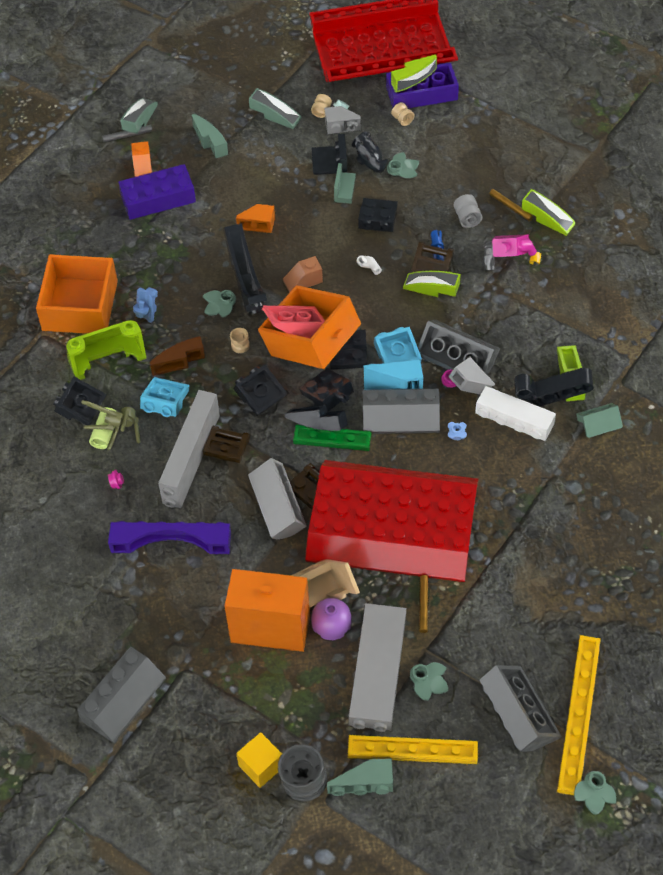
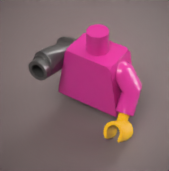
[482,234,541,270]

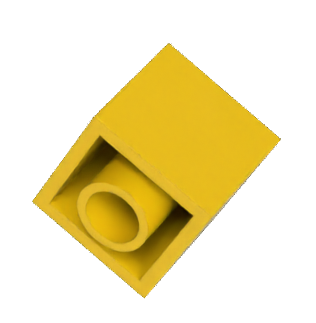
[236,732,282,788]

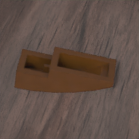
[150,336,205,376]

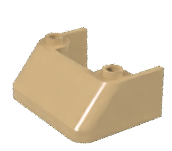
[291,559,360,607]

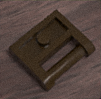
[411,241,454,273]
[203,425,250,463]
[290,463,320,509]

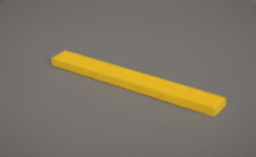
[557,635,601,795]

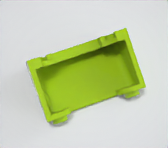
[66,320,147,380]

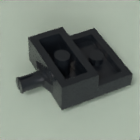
[300,368,354,411]

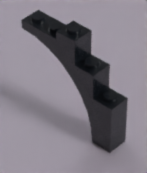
[223,223,267,314]

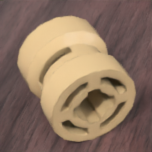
[311,94,332,118]
[391,102,414,126]
[230,328,250,353]

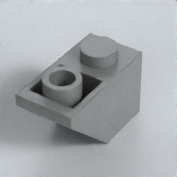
[324,106,361,134]
[448,357,495,395]

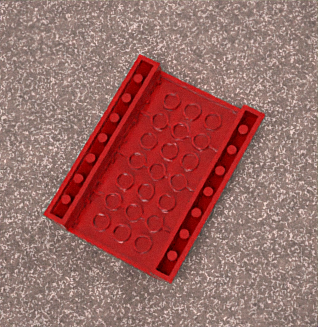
[310,0,458,82]
[305,460,478,582]

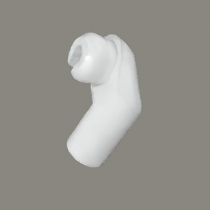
[357,255,382,275]

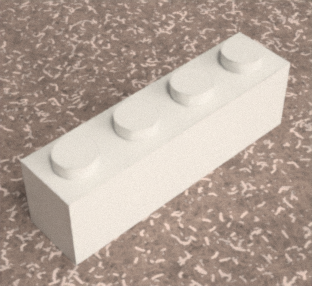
[476,386,556,441]

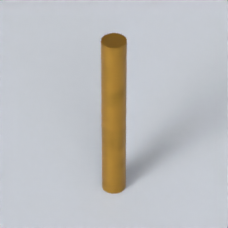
[489,189,533,221]
[419,575,428,633]

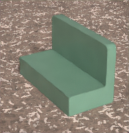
[334,163,356,204]
[576,403,623,438]

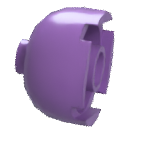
[311,598,352,640]

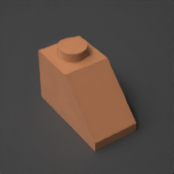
[283,256,323,293]

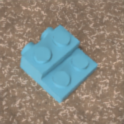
[374,327,422,363]
[140,377,189,417]

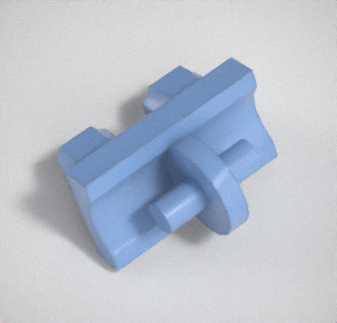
[133,287,158,323]

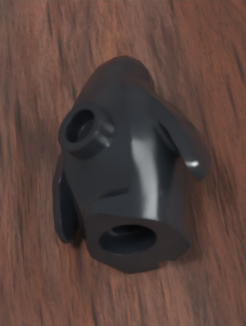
[351,131,388,173]

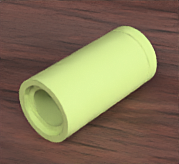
[89,407,117,449]

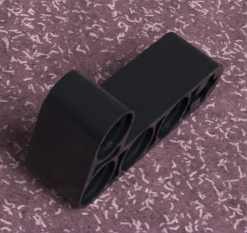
[514,368,594,407]

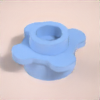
[448,422,467,440]

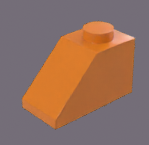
[131,141,152,177]
[236,204,275,233]

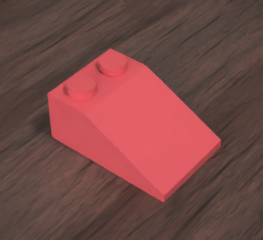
[262,306,325,339]

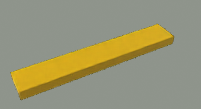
[348,735,478,764]

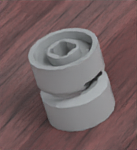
[454,194,482,228]

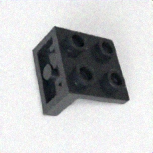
[312,134,347,175]

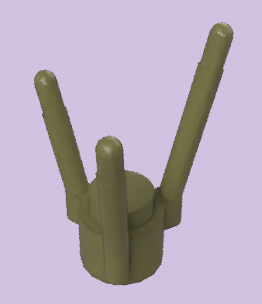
[81,400,123,431]
[107,407,140,450]

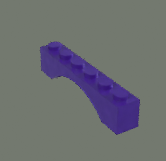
[108,521,231,554]

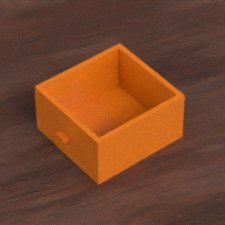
[36,254,118,333]
[258,285,361,369]
[225,569,310,652]

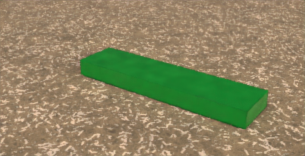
[293,425,371,451]

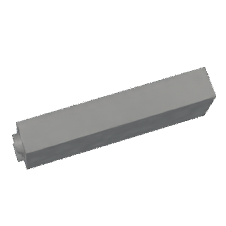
[158,390,220,508]
[349,603,406,732]

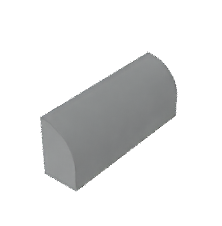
[248,458,306,539]

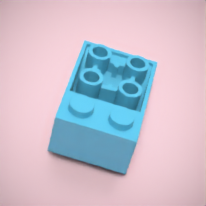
[363,359,423,390]

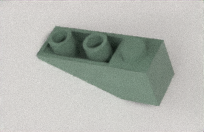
[327,758,393,796]

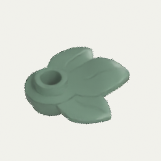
[387,152,419,178]
[203,290,236,317]
[410,662,448,701]
[574,771,616,815]

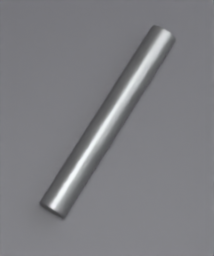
[102,125,152,142]

